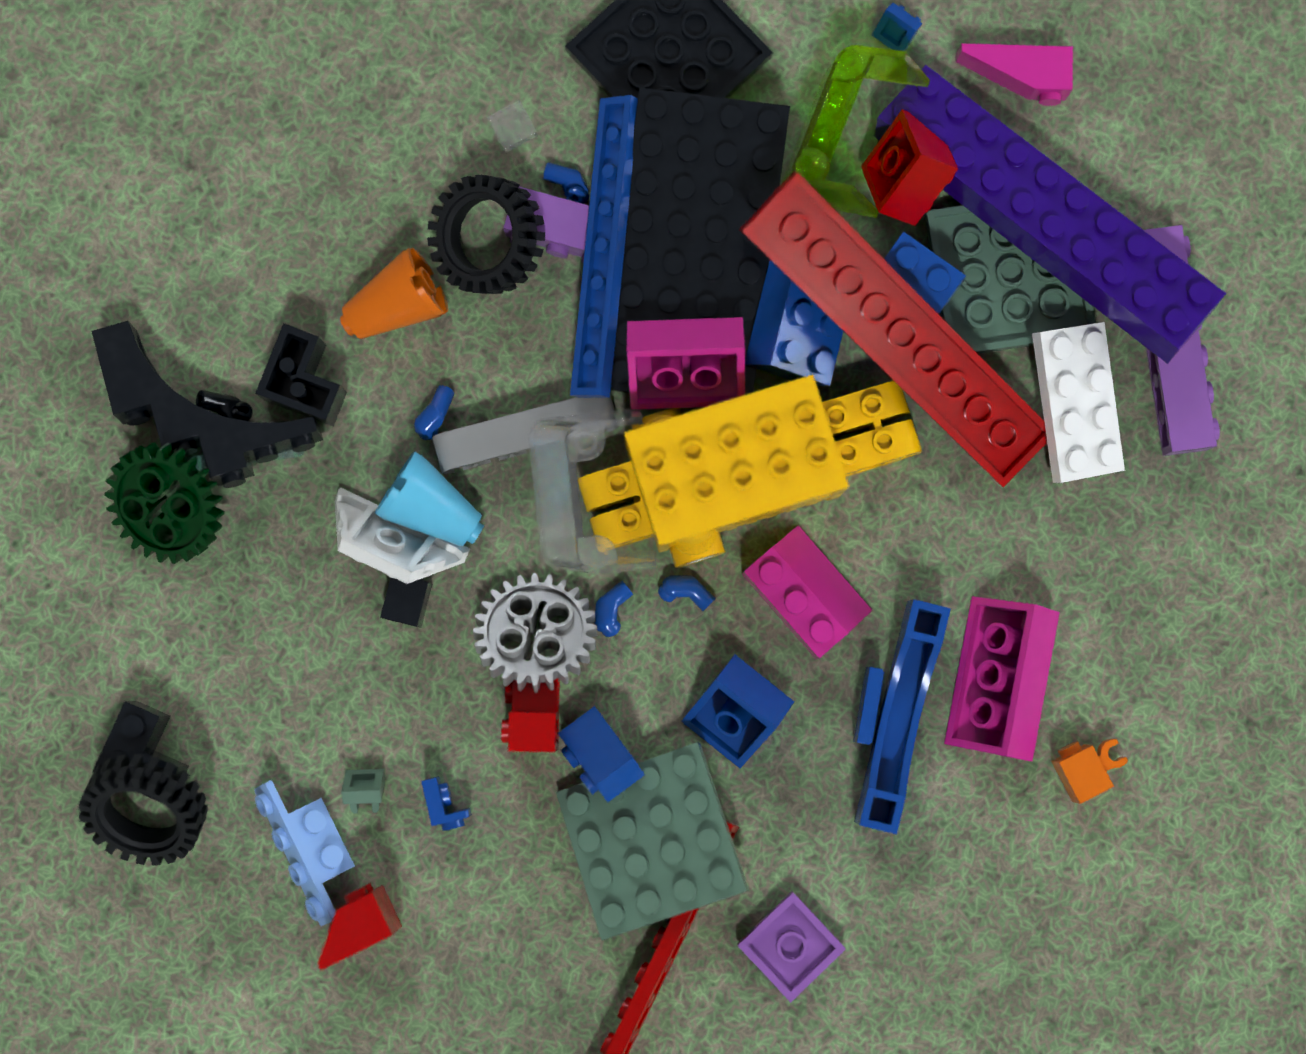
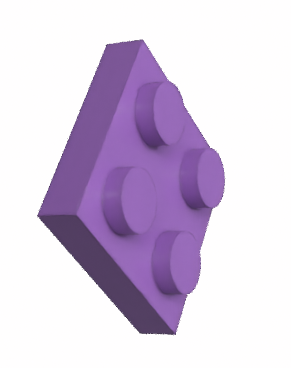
[737,891,846,1003]

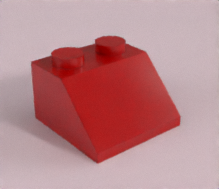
[861,109,958,226]
[317,883,402,971]

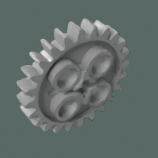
[473,573,597,693]

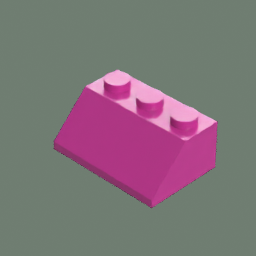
[627,317,745,410]
[742,525,872,659]

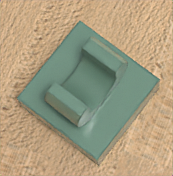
[341,769,385,813]

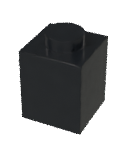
[380,577,432,628]

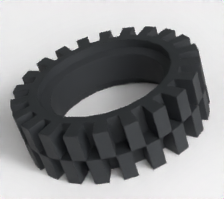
[427,175,545,294]
[78,754,208,865]

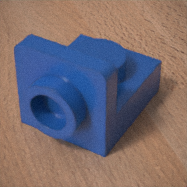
[421,776,472,831]

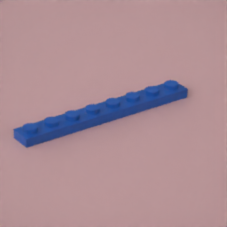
[570,95,638,398]

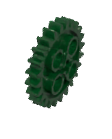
[104,442,224,564]

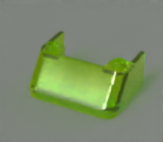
[782,45,930,218]

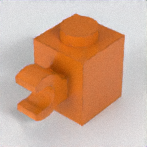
[1051,739,1128,804]

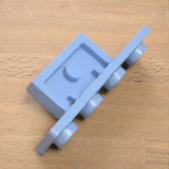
[254,780,355,926]

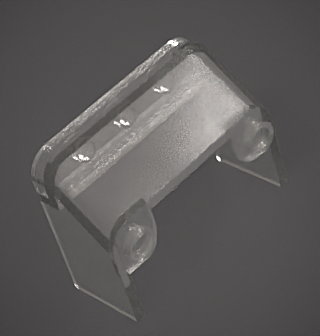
[528,409,657,574]

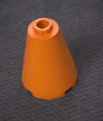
[340,248,448,339]

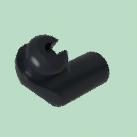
[196,390,253,421]

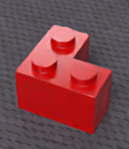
[501,678,560,752]

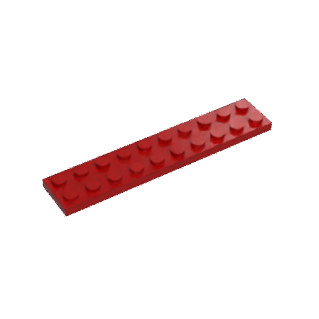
[739,171,1047,488]

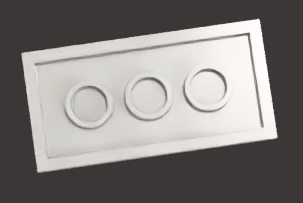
[1032,322,1125,483]

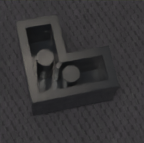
[255,323,347,427]
[92,701,189,802]

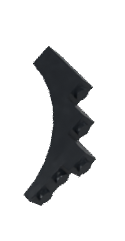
[91,321,323,488]

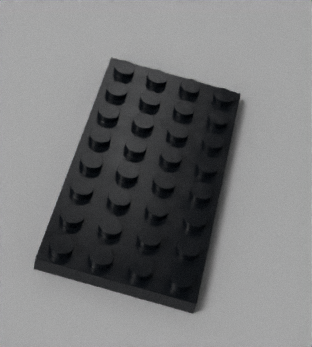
[610,87,790,395]

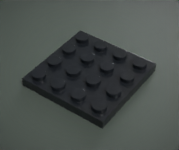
[565,0,773,99]

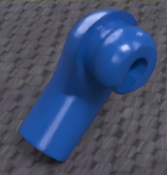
[414,385,454,440]

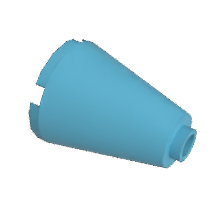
[375,451,484,547]

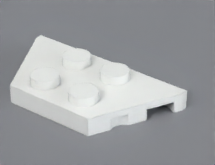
[335,487,470,584]

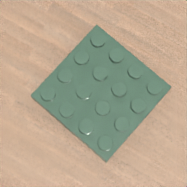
[924,205,1096,354]
[556,742,749,940]

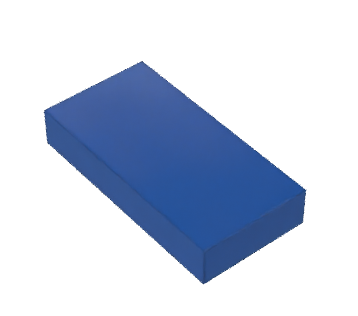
[853,667,884,745]

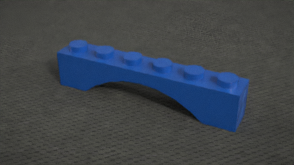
[854,599,951,835]

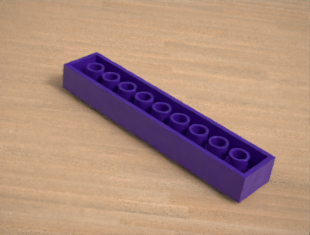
[874,65,1226,364]

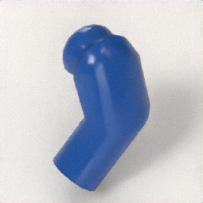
[543,162,589,204]
[658,575,716,611]
[594,581,633,637]

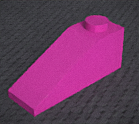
[956,43,1073,106]

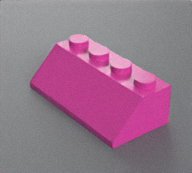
[944,596,1060,762]

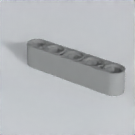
[432,395,619,474]

